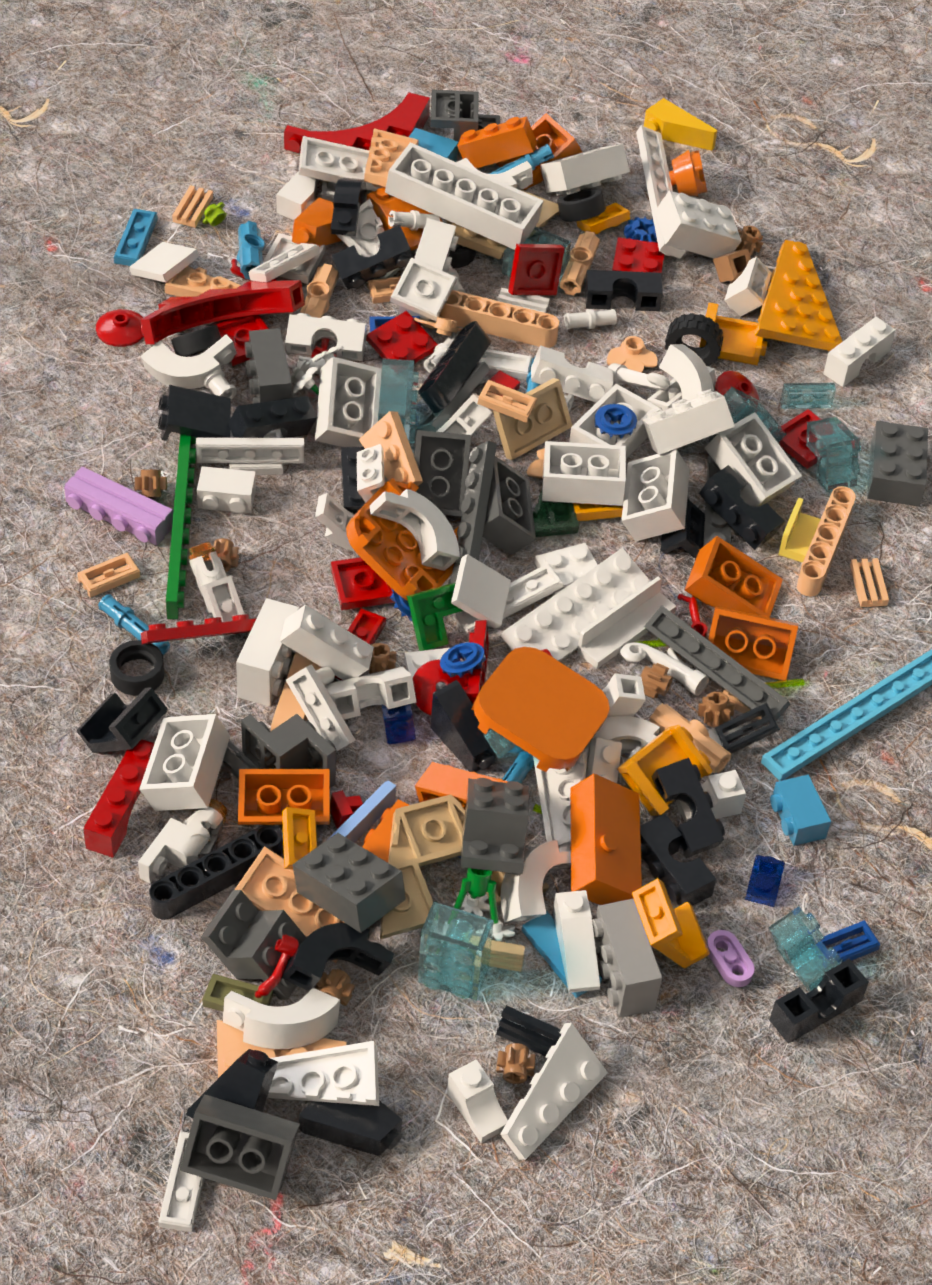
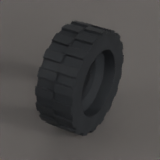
[665,313,724,366]

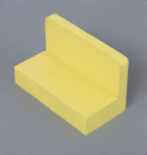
[778,498,821,563]

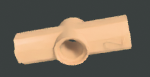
[560,231,600,296]
[300,264,339,318]
[649,703,731,774]

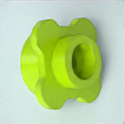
[203,202,227,226]

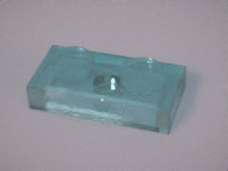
[780,383,836,409]

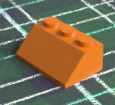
[708,606,798,681]
[238,769,330,825]

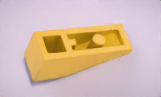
[644,98,718,151]

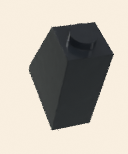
[431,680,497,772]
[186,1049,278,1118]
[299,1100,402,1156]

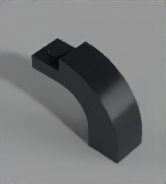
[331,177,367,236]
[282,923,394,991]

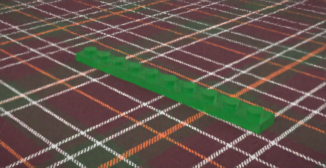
[166,434,197,619]

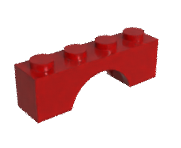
[83,739,155,858]

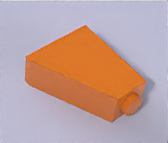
[292,198,342,247]

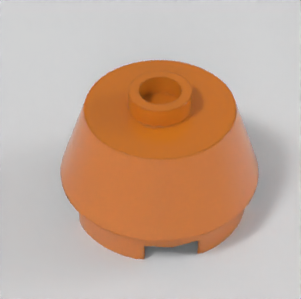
[669,150,707,197]

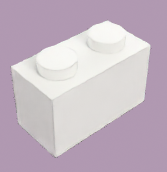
[197,466,256,513]

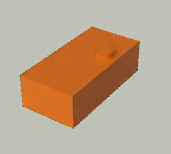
[570,773,642,905]

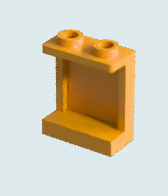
[699,303,768,366]
[617,725,713,816]
[632,878,710,969]

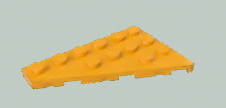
[754,240,843,351]

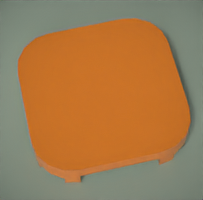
[346,478,458,601]
[471,647,610,772]

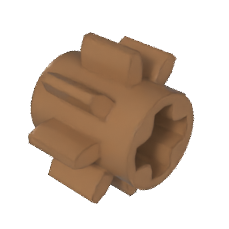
[736,225,763,256]
[135,469,167,498]
[205,538,239,572]
[369,643,396,674]
[640,663,673,699]
[698,692,735,728]
[315,969,355,1006]
[496,1043,536,1084]

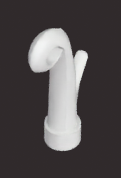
[608,363,670,391]
[620,642,709,696]

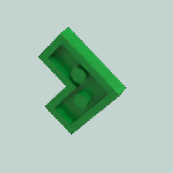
[407,583,463,651]

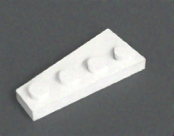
[533,746,588,848]
[500,1023,608,1160]
[267,1041,379,1106]

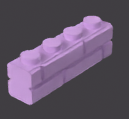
[64,467,174,546]

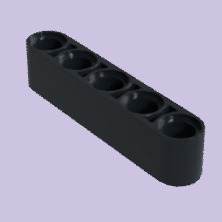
[418,321,492,413]
[149,825,283,920]

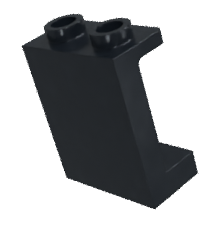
[158,385,231,441]
[77,687,168,753]

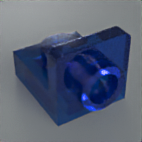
[381,704,416,744]
[745,855,785,907]

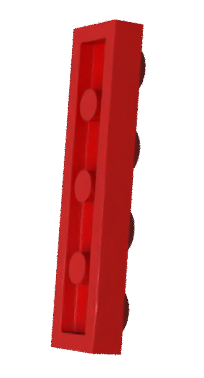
[141,614,257,644]
[463,620,490,704]

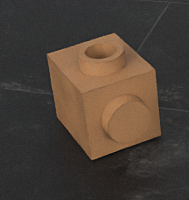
[713,249,751,284]

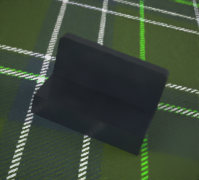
[660,499,705,558]

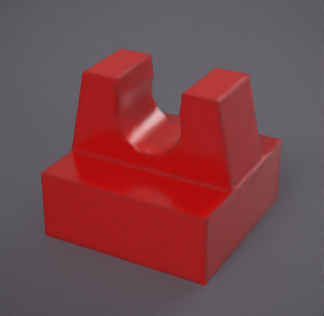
[330,790,363,829]

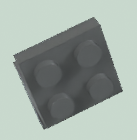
[430,89,500,151]
[241,714,337,788]
[461,778,529,874]
[201,890,307,1000]

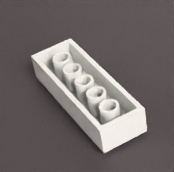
[385,142,543,250]

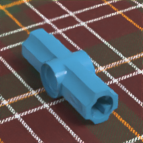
[236,221,265,280]

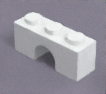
[285,313,367,362]
[824,317,896,387]
[531,345,613,403]
[325,666,416,719]

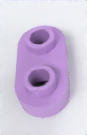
[707,930,754,987]

